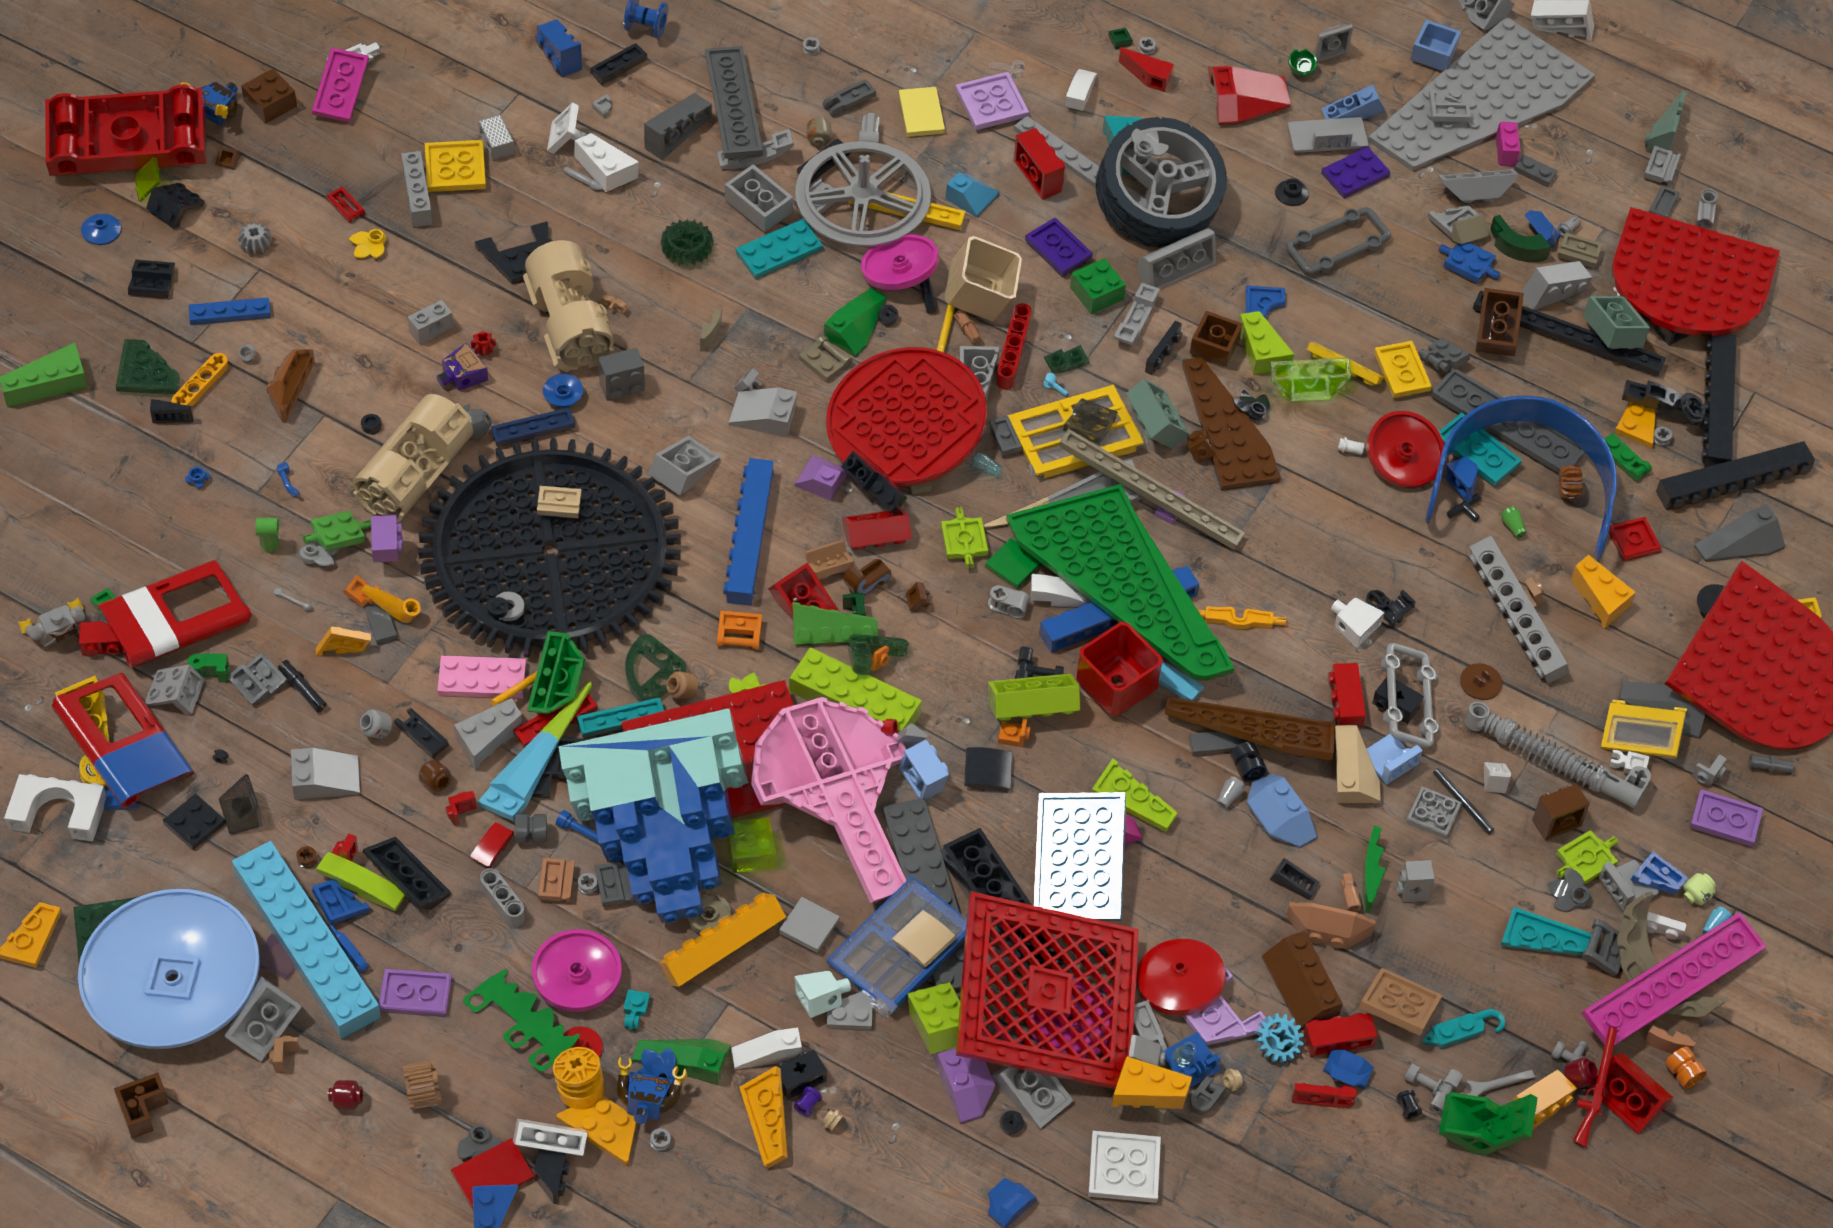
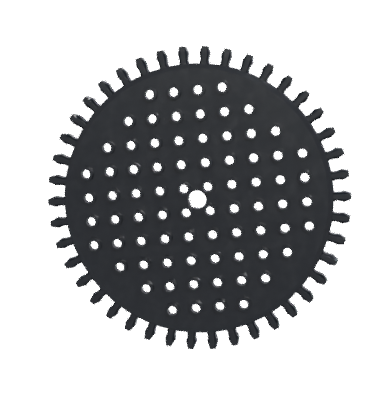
[418,438,681,658]

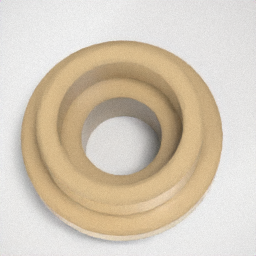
[1223,1069,1243,1092]
[822,1109,843,1131]

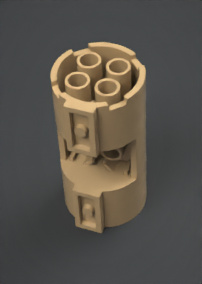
[523,240,615,373]
[351,394,473,523]

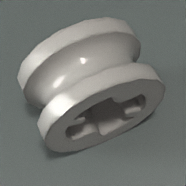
[803,37,820,55]
[1138,37,1156,55]
[1653,426,1672,447]
[578,873,598,895]
[650,1128,671,1151]

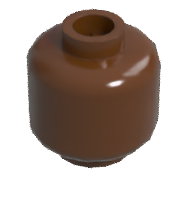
[419,760,451,792]

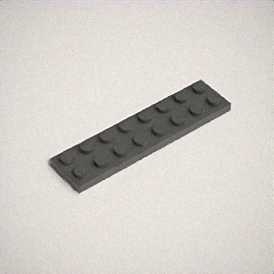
[705,46,763,159]
[1431,368,1586,473]

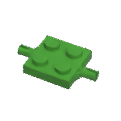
[303,511,371,551]

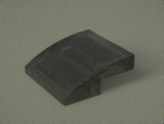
[1063,398,1118,445]

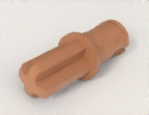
[954,309,981,343]

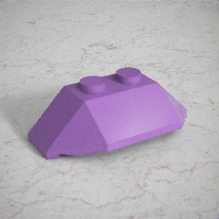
[931,1048,995,1124]

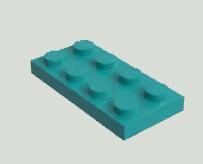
[736,219,823,280]
[1439,413,1522,487]

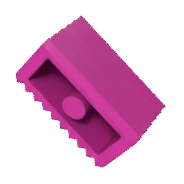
[1495,122,1521,166]

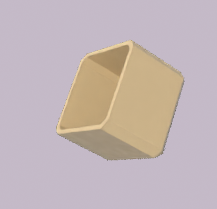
[945,236,1022,322]

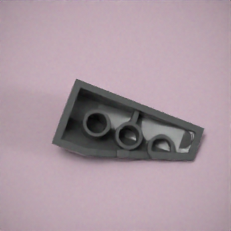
[1694,504,1785,562]
[1619,681,1705,739]

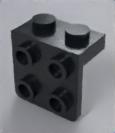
[146,183,205,228]

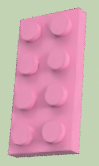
[437,656,526,699]

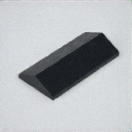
[362,836,452,910]

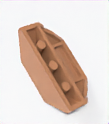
[1286,902,1376,949]

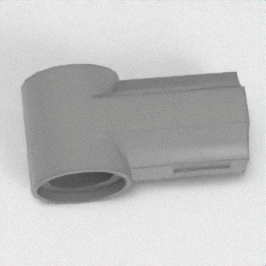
[859,113,879,143]
[1696,189,1718,229]

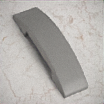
[717,129,794,169]
[1114,283,1160,345]

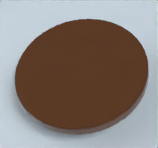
[1460,663,1502,700]

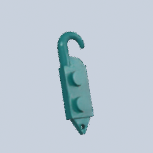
[1422,1009,1506,1049]

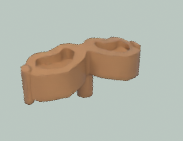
[598,294,628,314]

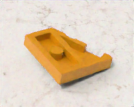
[316,626,371,656]

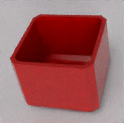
[1076,622,1162,716]

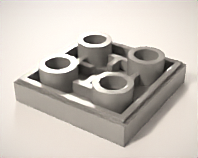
[1406,786,1462,839]
[779,897,840,953]

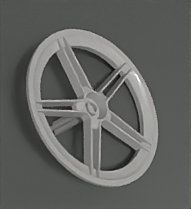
[795,141,931,247]

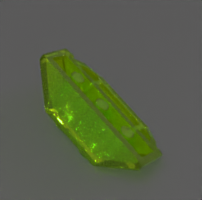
[1270,358,1351,401]

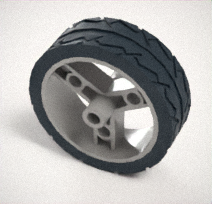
[1095,117,1227,248]

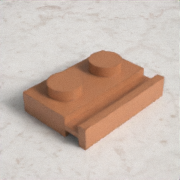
[538,858,575,902]

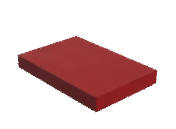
[451,1138,534,1210]

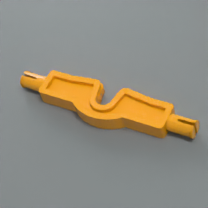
[1198,606,1286,630]

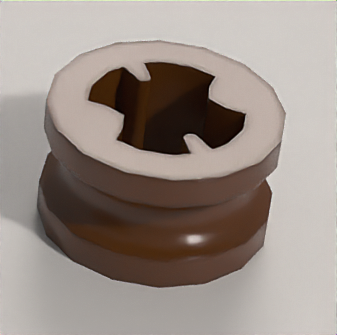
[296,846,317,869]

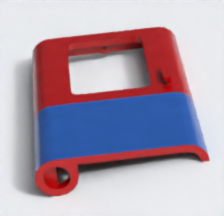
[51,673,194,808]

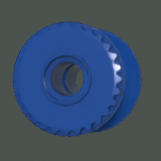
[623,0,669,38]

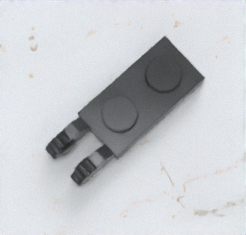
[822,79,876,117]

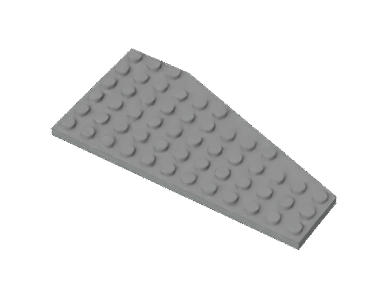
[1368,16,1595,171]

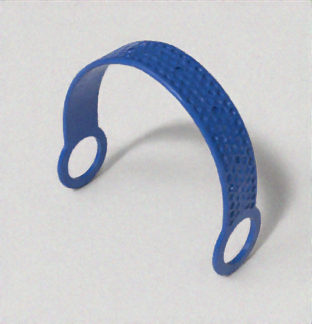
[1425,396,1617,562]

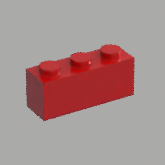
[1328,663,1366,728]
[1303,1013,1378,1057]

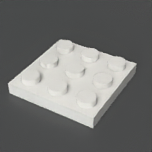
[1088,1131,1161,1203]

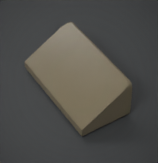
[1452,214,1489,244]

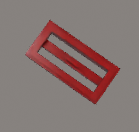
[326,187,365,223]

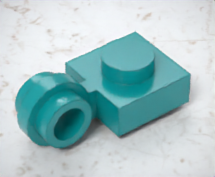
[623,989,650,1031]

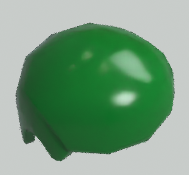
[1288,48,1317,77]

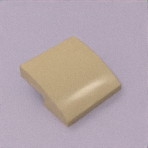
[892,910,957,967]

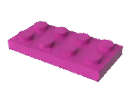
[312,47,369,123]

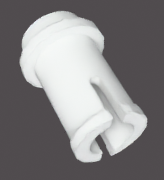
[1338,437,1364,455]

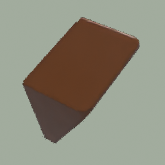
[215,146,241,169]

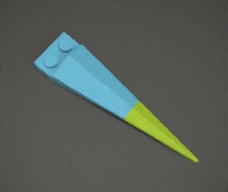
[478,681,592,822]

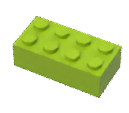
[988,674,1080,720]

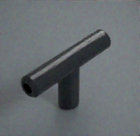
[1447,493,1481,522]

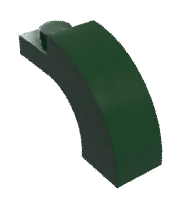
[1490,215,1551,262]

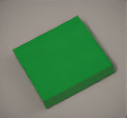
[985,538,1042,589]

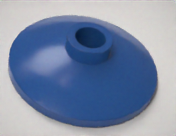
[81,214,121,245]
[543,374,583,407]

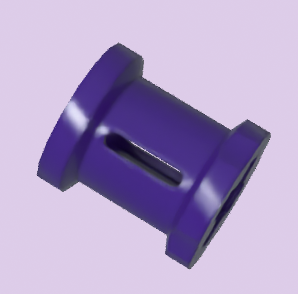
[794,1086,822,1117]

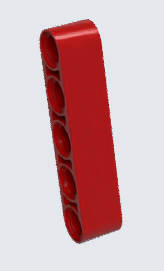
[997,303,1031,390]

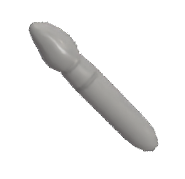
[563,167,603,191]

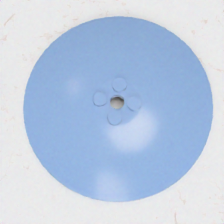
[78,889,260,1049]

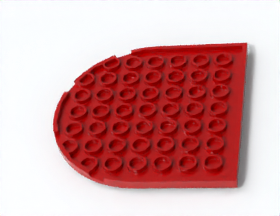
[1612,207,1780,336]
[1664,561,1833,751]

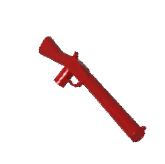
[1573,1028,1619,1148]

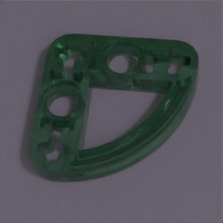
[625,634,687,702]

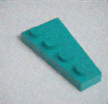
[1500,907,1592,956]

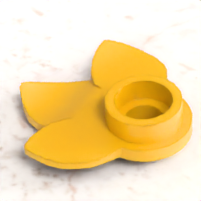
[349,229,386,259]

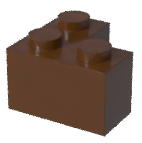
[114,1072,168,1139]

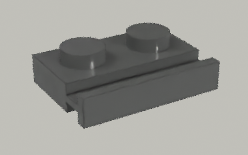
[595,860,634,907]

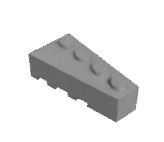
[959,346,1000,402]

